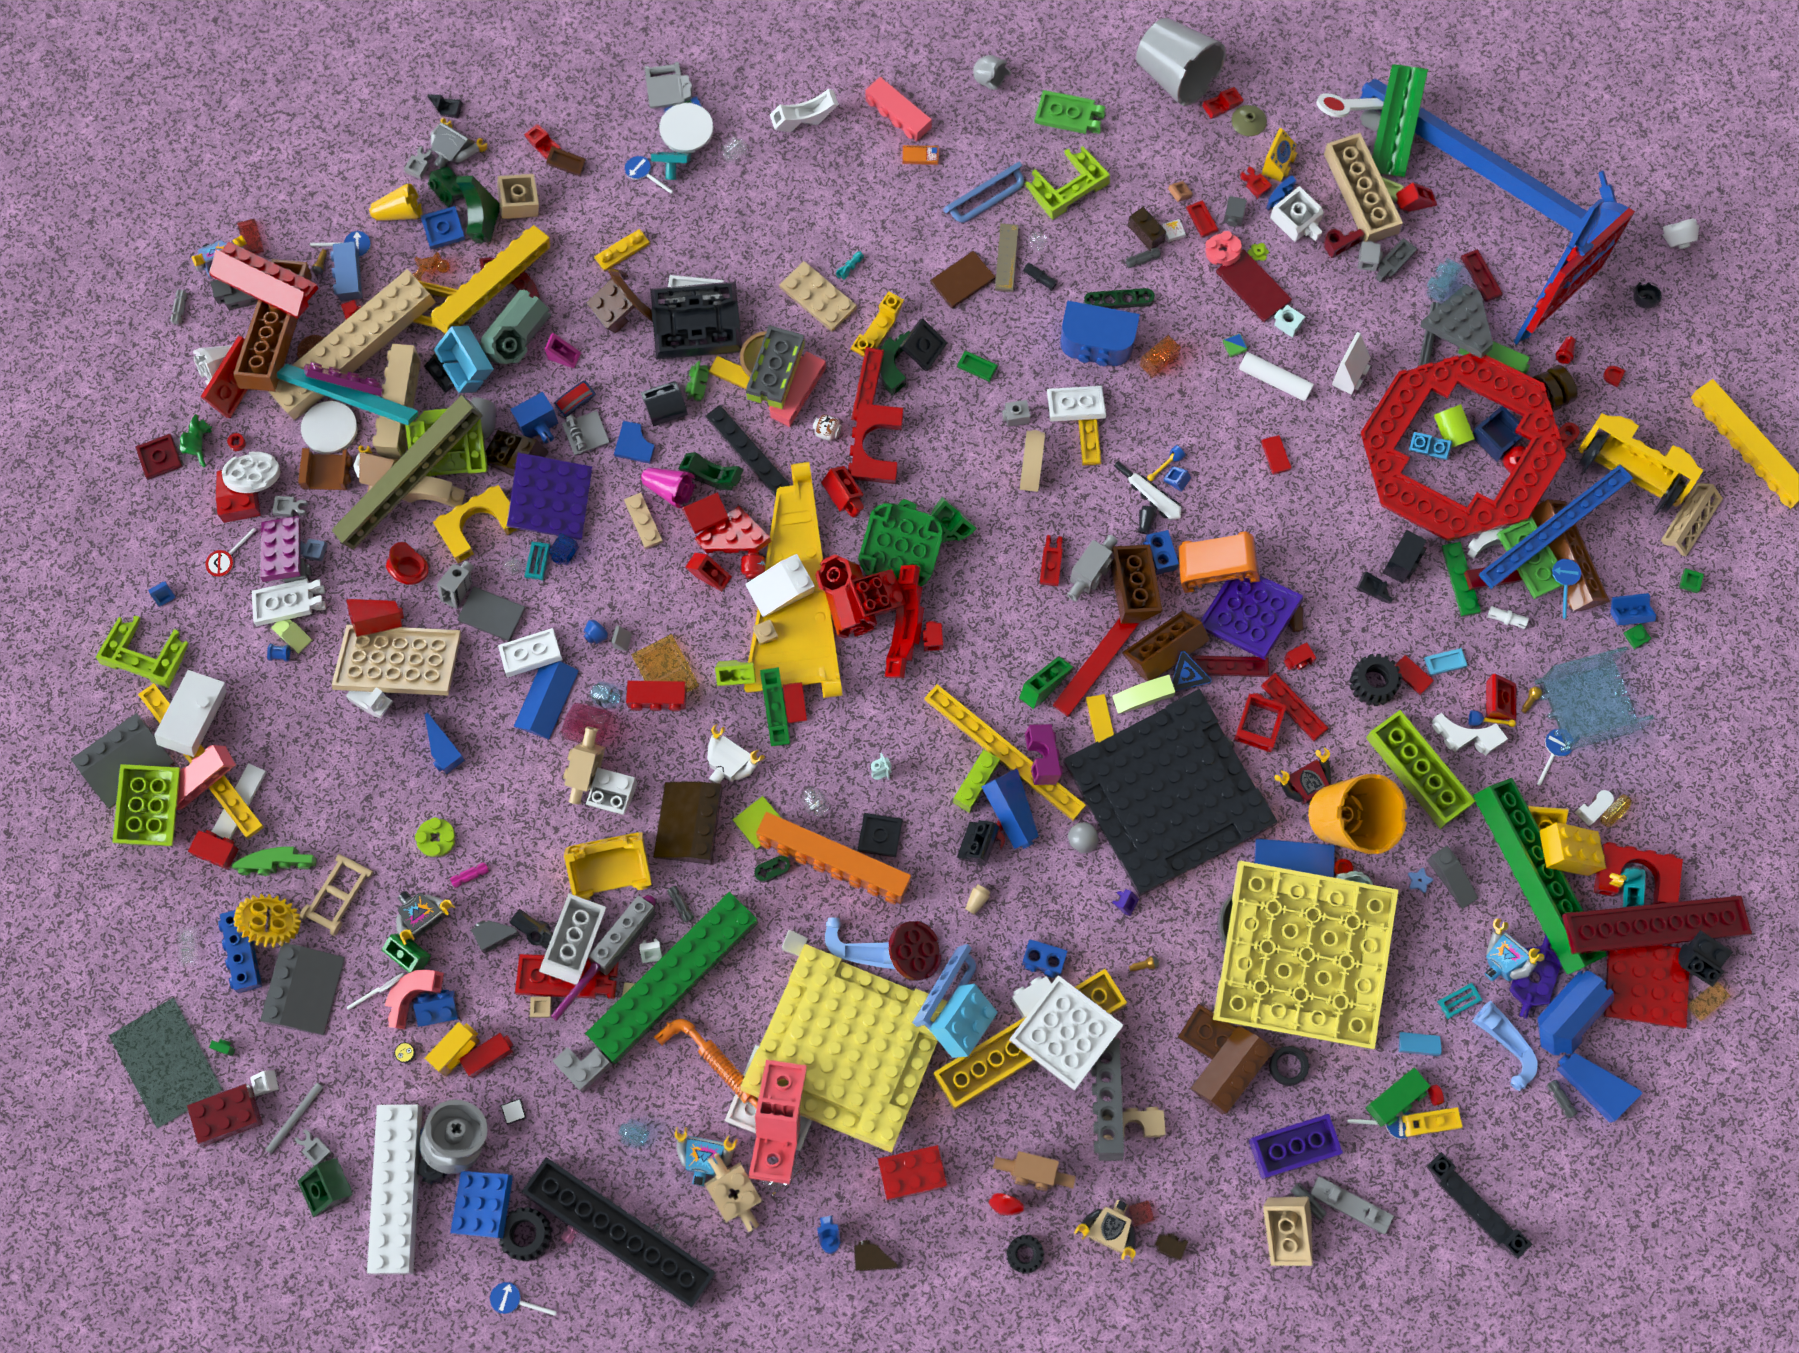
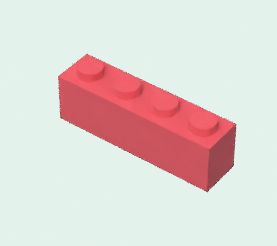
[865,77,932,141]
[769,351,826,427]
[177,745,236,810]

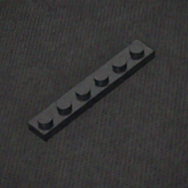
[705,405,790,497]

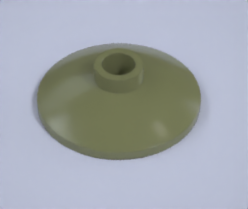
[1231,105,1267,137]

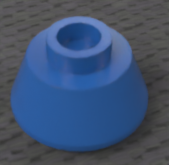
[583,620,608,644]

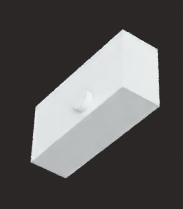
[154,670,226,757]
[539,894,606,985]

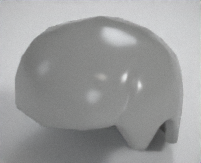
[1068,822,1099,854]

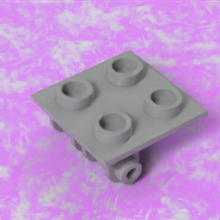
[562,411,610,456]

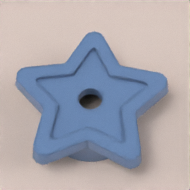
[1408,868,1433,893]

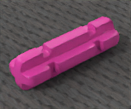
[450,862,489,888]

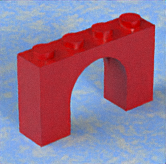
[848,403,904,484]
[1593,842,1683,904]

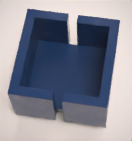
[1473,406,1525,462]

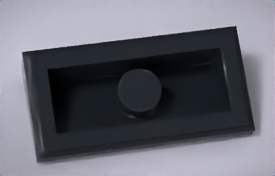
[424,353,454,392]

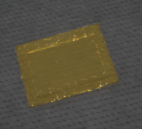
[631,634,699,692]

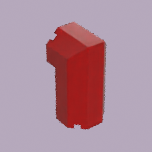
[815,554,877,638]

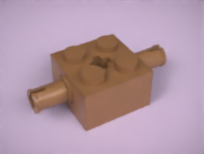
[993,1151,1076,1191]

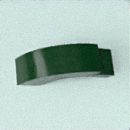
[879,330,910,396]
[678,452,744,491]

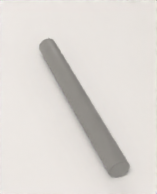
[265,1083,323,1154]

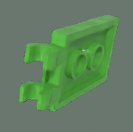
[1034,90,1105,134]

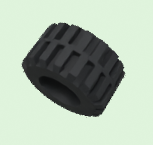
[1349,654,1402,706]
[498,1207,553,1262]

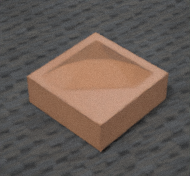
[1168,181,1193,202]

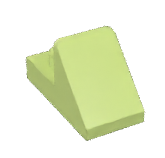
[271,619,312,654]

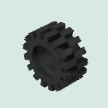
[1007,1235,1044,1274]

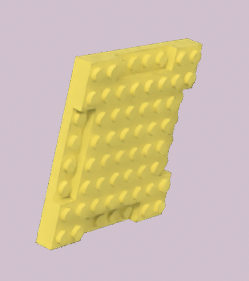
[1213,861,1398,1049]
[741,944,948,1153]

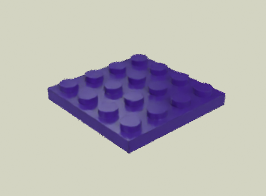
[506,453,592,540]
[1201,576,1304,660]

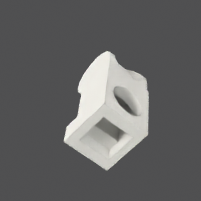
[1575,790,1614,826]

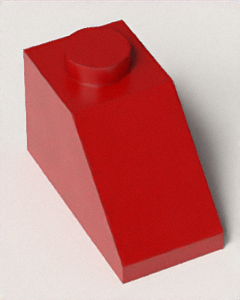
[1395,183,1437,212]
[685,552,732,592]

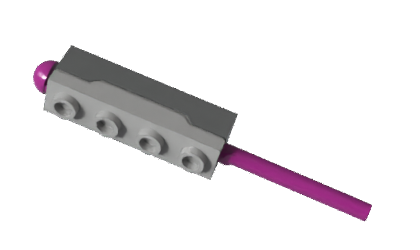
[551,895,656,1021]

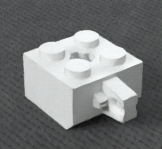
[1270,186,1324,242]

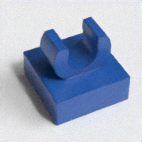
[148,581,176,607]

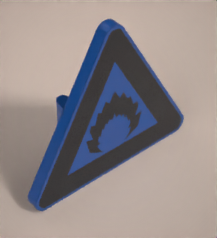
[1172,651,1211,691]

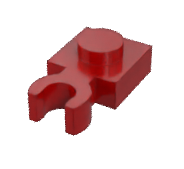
[1240,166,1272,199]

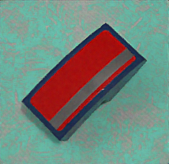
[554,380,597,417]

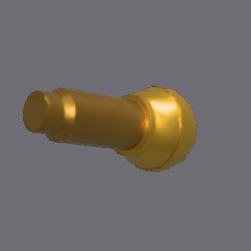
[1521,686,1542,714]

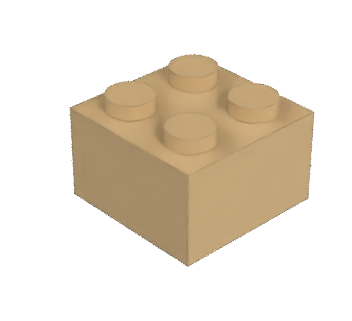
[497,174,539,219]

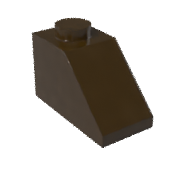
[854,1240,897,1272]

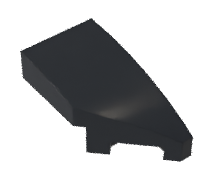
[427,94,463,119]
[1356,571,1393,604]

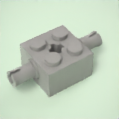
[1067,535,1118,601]

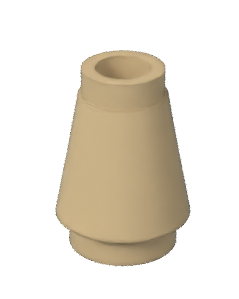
[965,884,991,915]

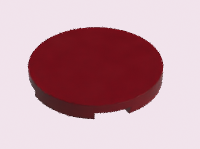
[889,921,942,981]

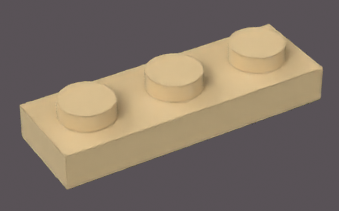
[624,493,663,550]

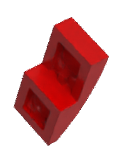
[1202,87,1244,119]
[524,124,562,160]

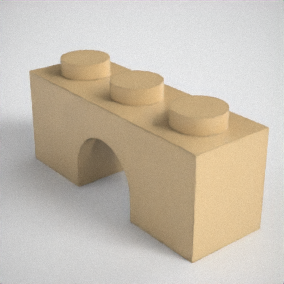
[1103,1107,1166,1140]

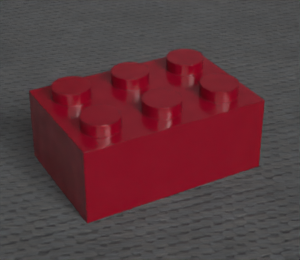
[187,1084,263,1147]

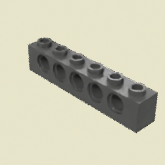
[1091,1038,1124,1161]

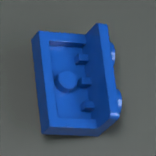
[1610,593,1656,626]
[413,989,458,1027]

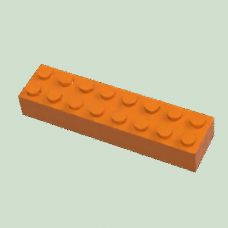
[756,812,911,905]

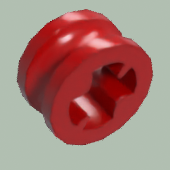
[227,433,246,451]

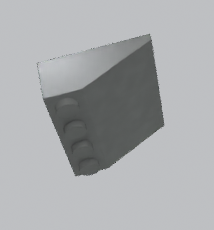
[71,713,174,809]
[260,943,345,1035]

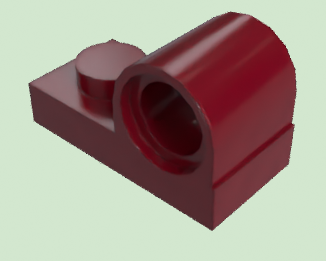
[1324,228,1364,258]

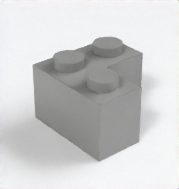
[553,1047,612,1093]

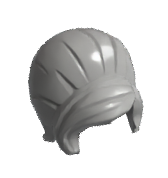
[973,55,1011,90]

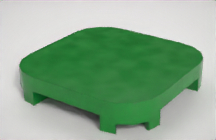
[858,503,944,586]

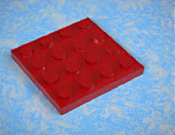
[1604,945,1689,1029]

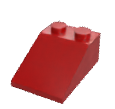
[216,470,261,523]

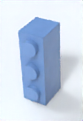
[331,242,362,301]

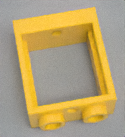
[425,1022,480,1077]

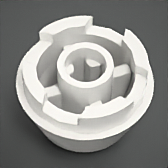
[1662,219,1699,249]

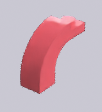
[385,970,444,1029]

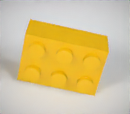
[1539,822,1606,876]

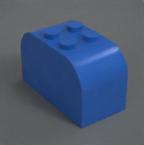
[1060,300,1140,366]

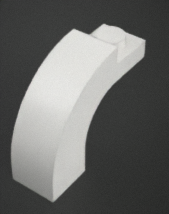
[346,687,392,718]

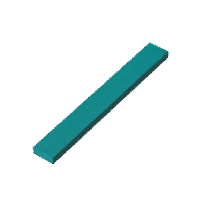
[277,364,418,425]

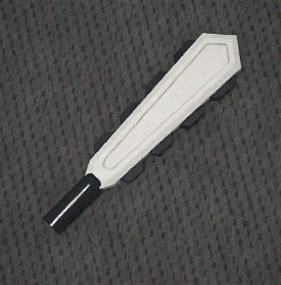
[1114,461,1181,520]

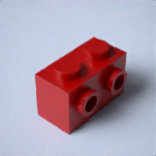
[188,830,239,870]

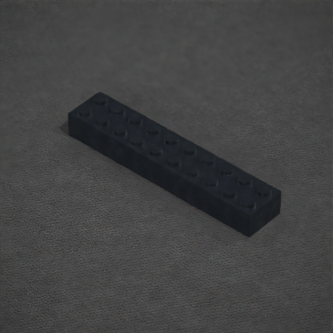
[521,1157,716,1311]

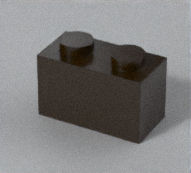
[1128,206,1167,251]

